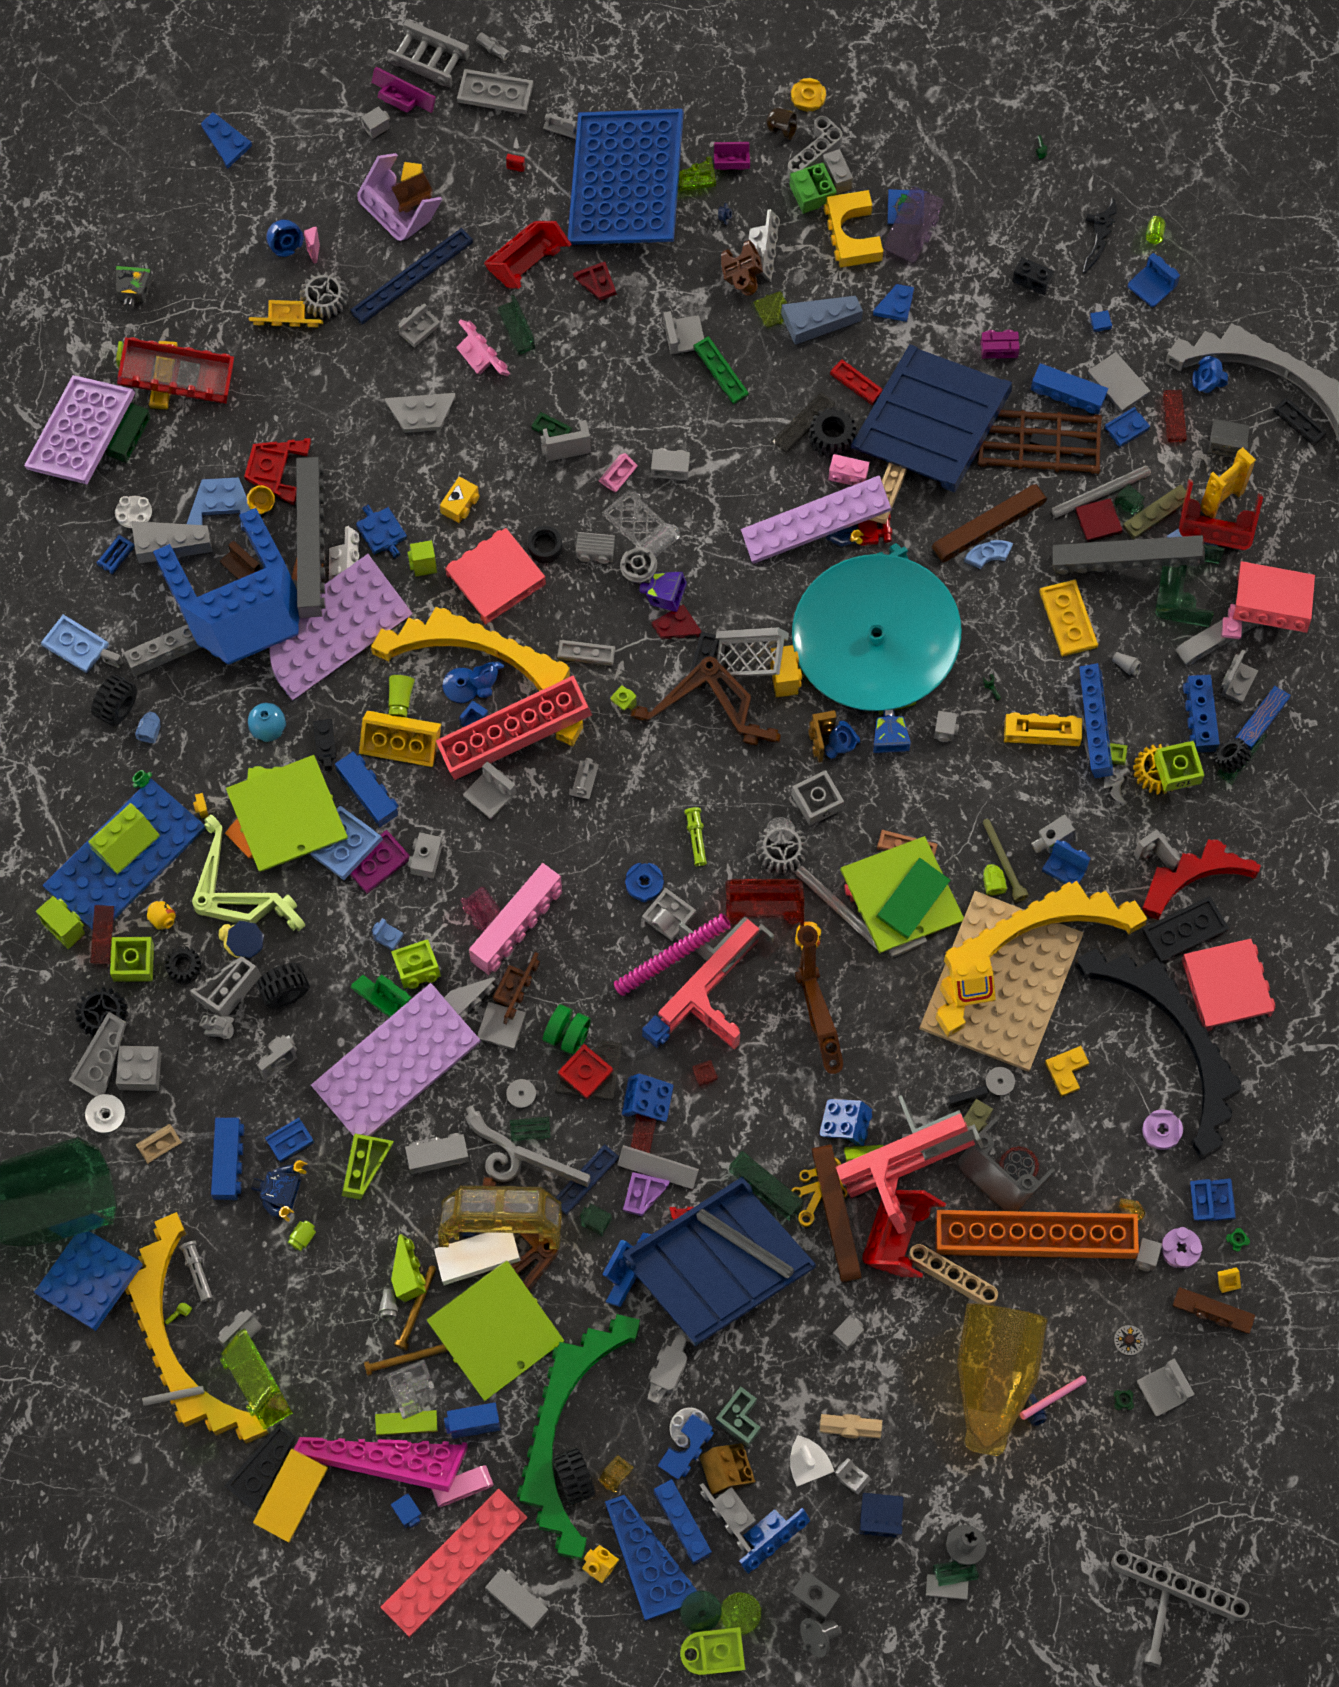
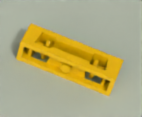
[1004,712,1082,746]

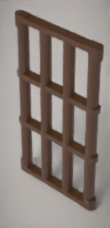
[977,410,1102,474]

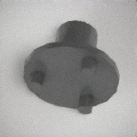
[946,1525,987,1566]
[800,1617,839,1658]

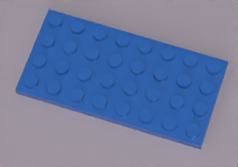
[43,779,206,936]

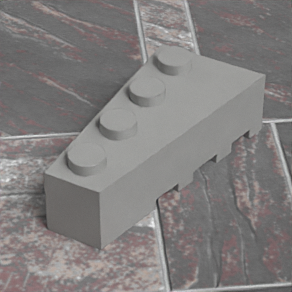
[131,521,213,564]

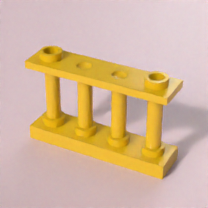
[1201,447,1256,518]

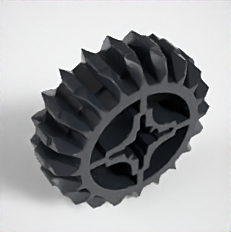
[75,987,129,1038]

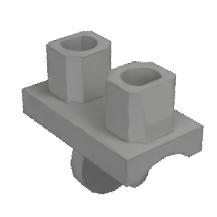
[199,1015,234,1039]

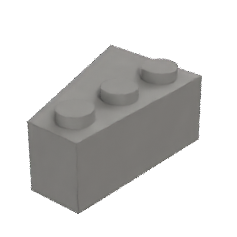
[190,956,262,1016]

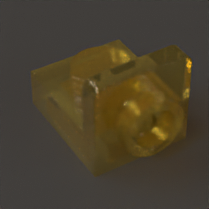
[599,1455,634,1492]

